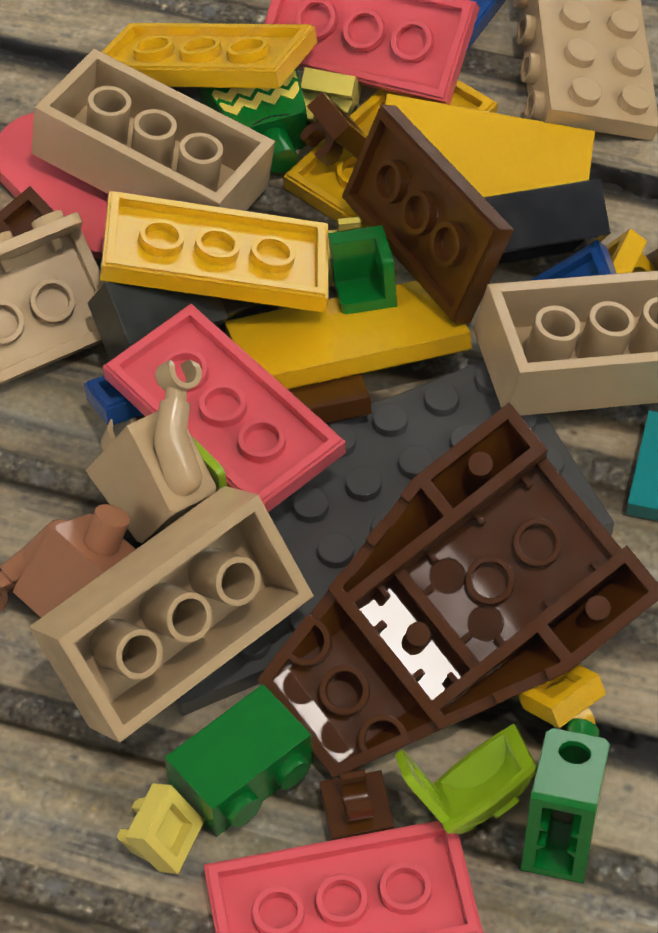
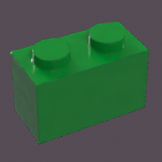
[165,684,313,837]

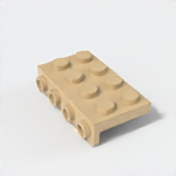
[512,0,658,141]
[0,210,105,386]

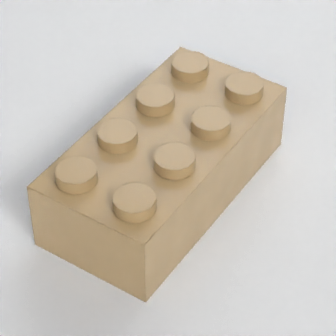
[32,49,275,211]
[473,271,658,416]
[29,486,314,743]

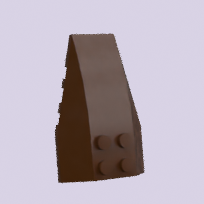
[257,402,658,779]

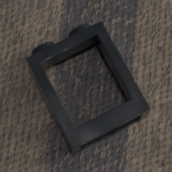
[484,178,611,265]

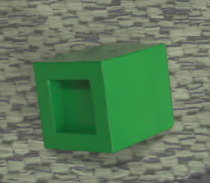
[328,225,397,314]

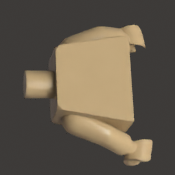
[86,360,216,544]

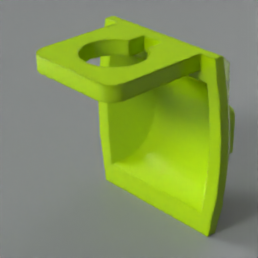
[395,723,537,834]

